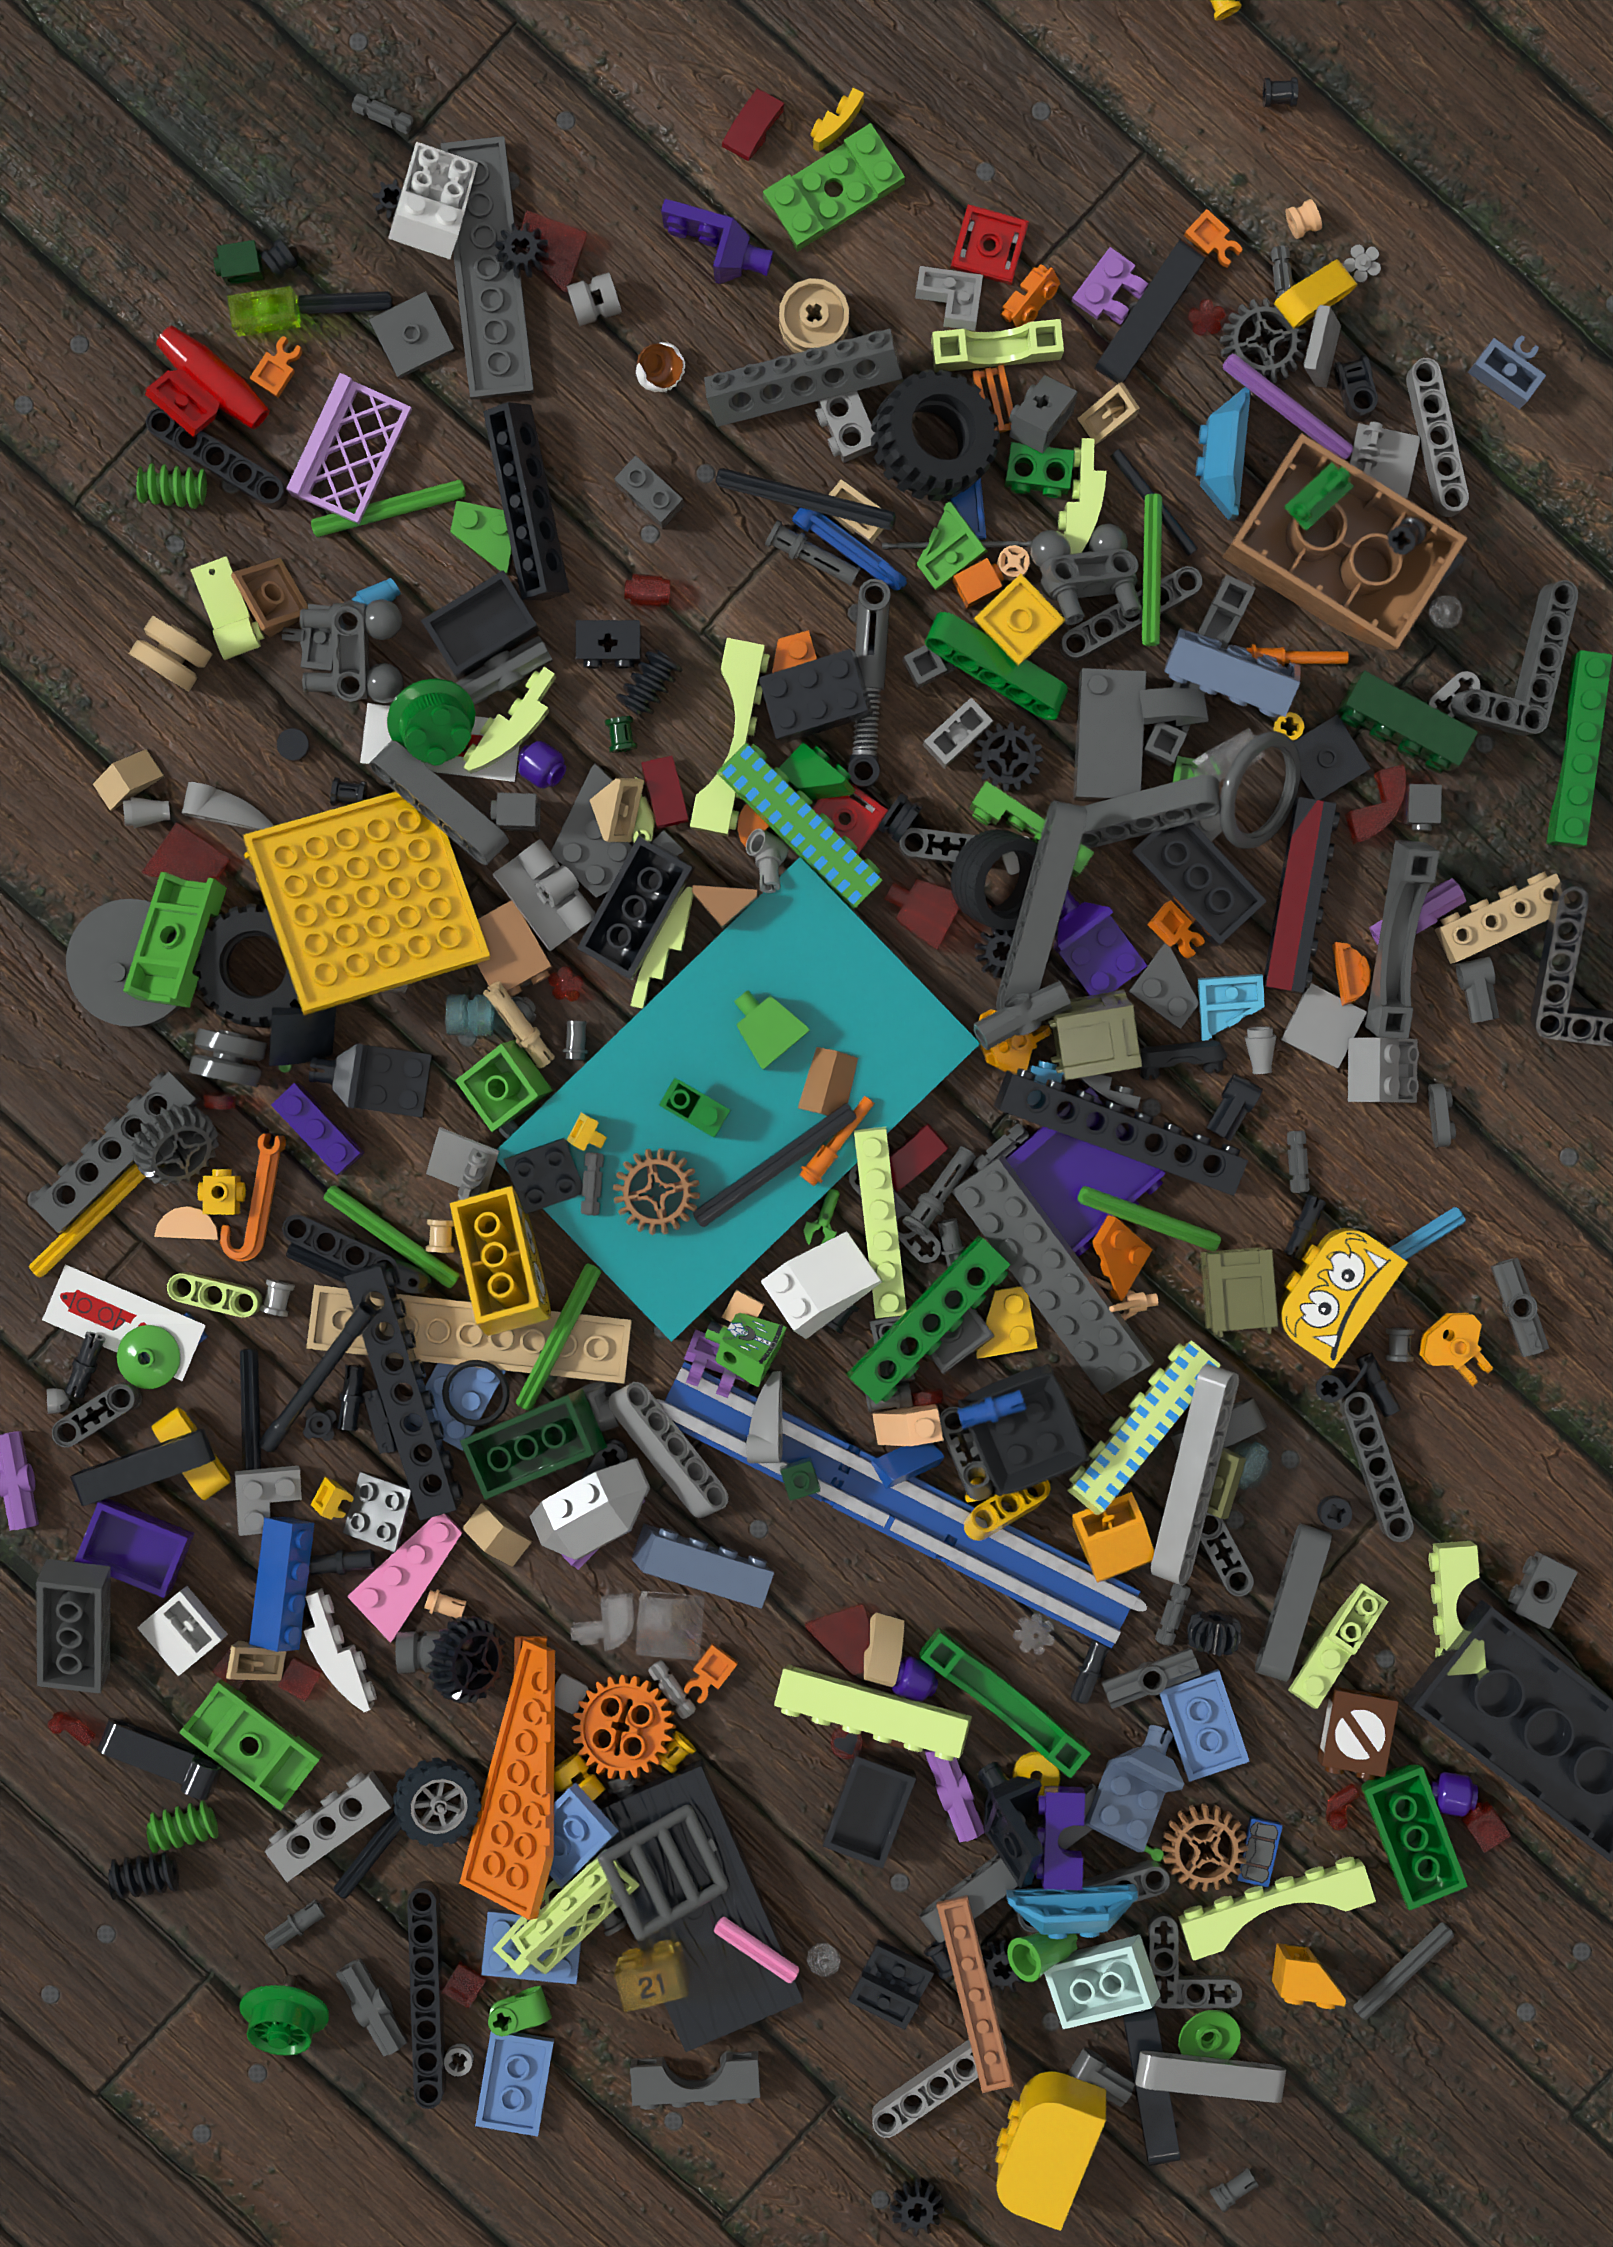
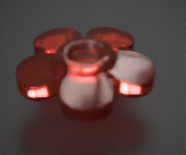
[1188,299,1225,335]
[548,966,583,1002]

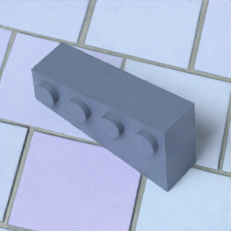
[1165,629,1301,717]
[631,1523,774,1609]

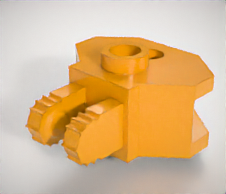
[975,1009,1052,1073]
[1418,1313,1493,1387]

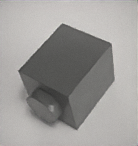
[1403,784,1442,832]

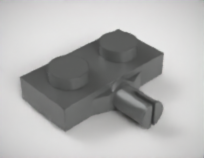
[282,604,333,672]

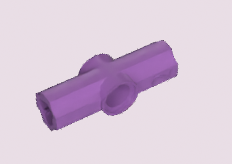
[1369,878,1466,945]
[0,1431,39,1531]
[925,1750,985,1843]

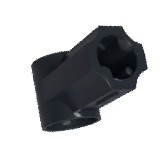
[1206,1073,1263,1141]

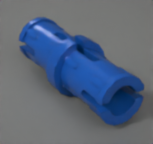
[957,1390,1026,1430]

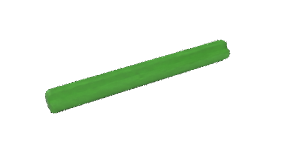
[311,480,466,537]
[1142,494,1162,646]
[324,1185,460,1288]
[1077,1186,1221,1251]
[516,1263,601,1410]

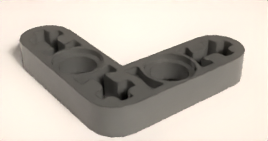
[1148,1912,1242,2008]

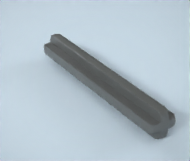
[1353,1922,1454,2020]

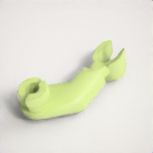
[632,777,655,843]

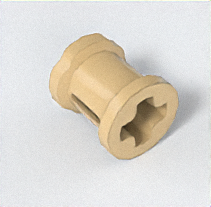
[426,1219,454,1253]

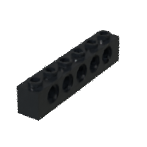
[483,402,570,601]

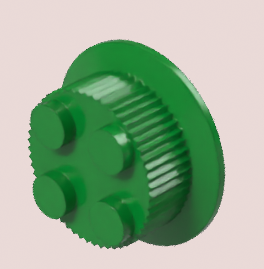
[387,679,476,766]

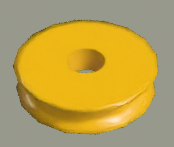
[1012,1751,1060,1800]

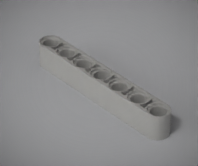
[1151,1364,1239,1586]

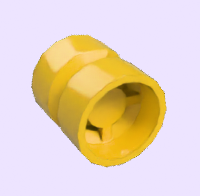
[554,1752,605,1801]

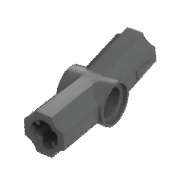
[973,981,1072,1050]

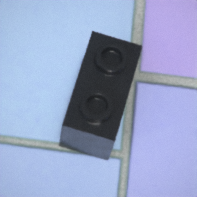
[576,620,641,669]

